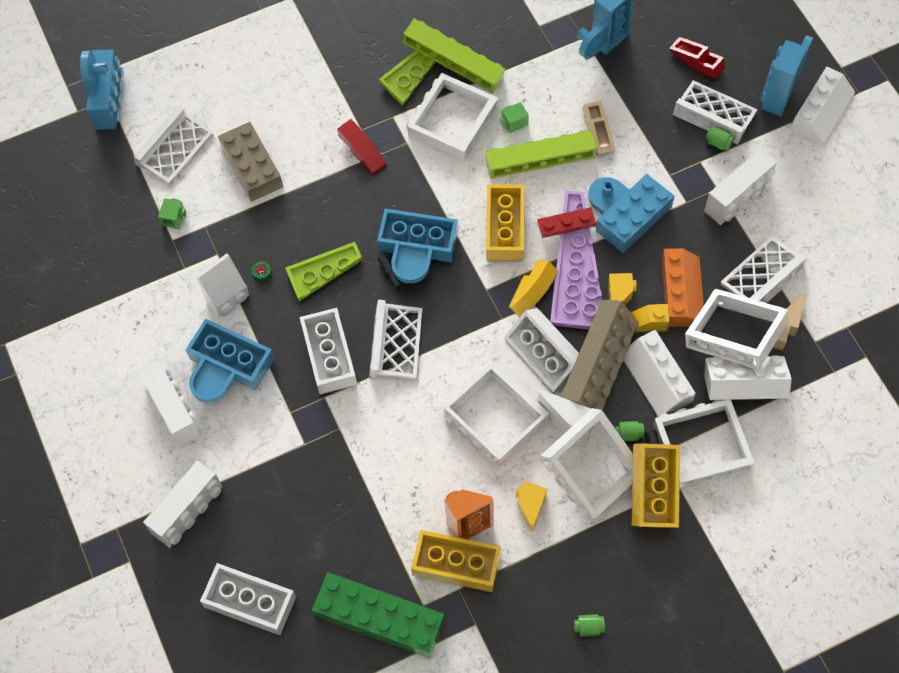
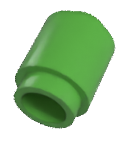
[706,127,734,151]
[615,421,644,441]
[574,614,605,637]

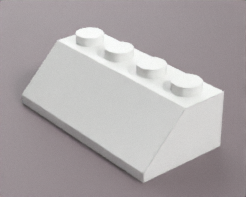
[791,67,855,146]
[504,308,579,392]
[623,330,696,416]

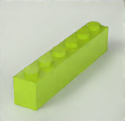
[402,18,505,93]
[485,130,597,179]

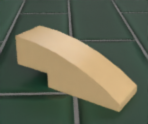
[582,101,615,155]
[773,294,807,351]

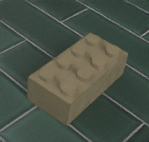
[217,122,283,202]

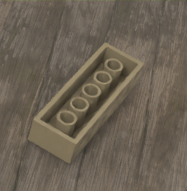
[561,300,638,411]

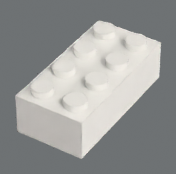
[704,149,777,225]
[300,308,357,394]
[704,355,792,400]
[137,360,201,448]
[143,460,222,548]
[200,563,296,635]

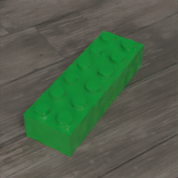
[312,572,445,659]

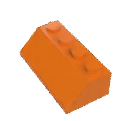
[662,248,704,327]
[444,489,494,540]

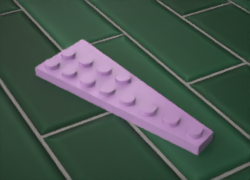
[550,190,602,329]

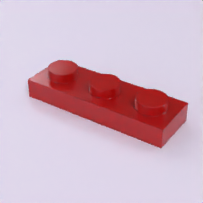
[537,207,596,238]

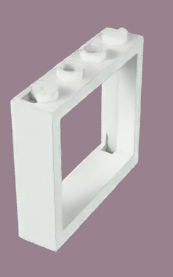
[406,73,498,162]
[685,289,788,370]
[443,362,550,467]
[653,399,755,489]
[541,408,633,520]

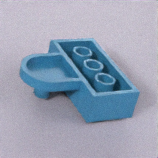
[577,0,634,60]
[760,35,813,117]
[80,49,124,130]
[588,174,675,253]
[377,209,458,283]
[186,319,275,403]

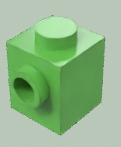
[500,102,529,133]
[158,198,186,229]

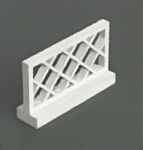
[673,80,757,145]
[134,105,213,185]
[721,236,807,303]
[369,300,422,380]

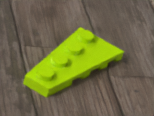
[379,50,436,106]
[285,242,362,301]

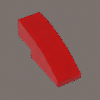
[669,37,726,79]
[337,119,387,175]

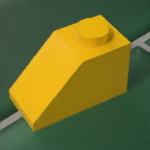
[608,273,636,305]
[631,304,669,332]
[515,481,547,531]

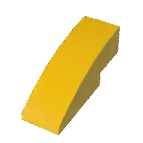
[509,260,558,317]

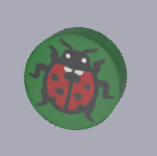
[252,261,271,281]

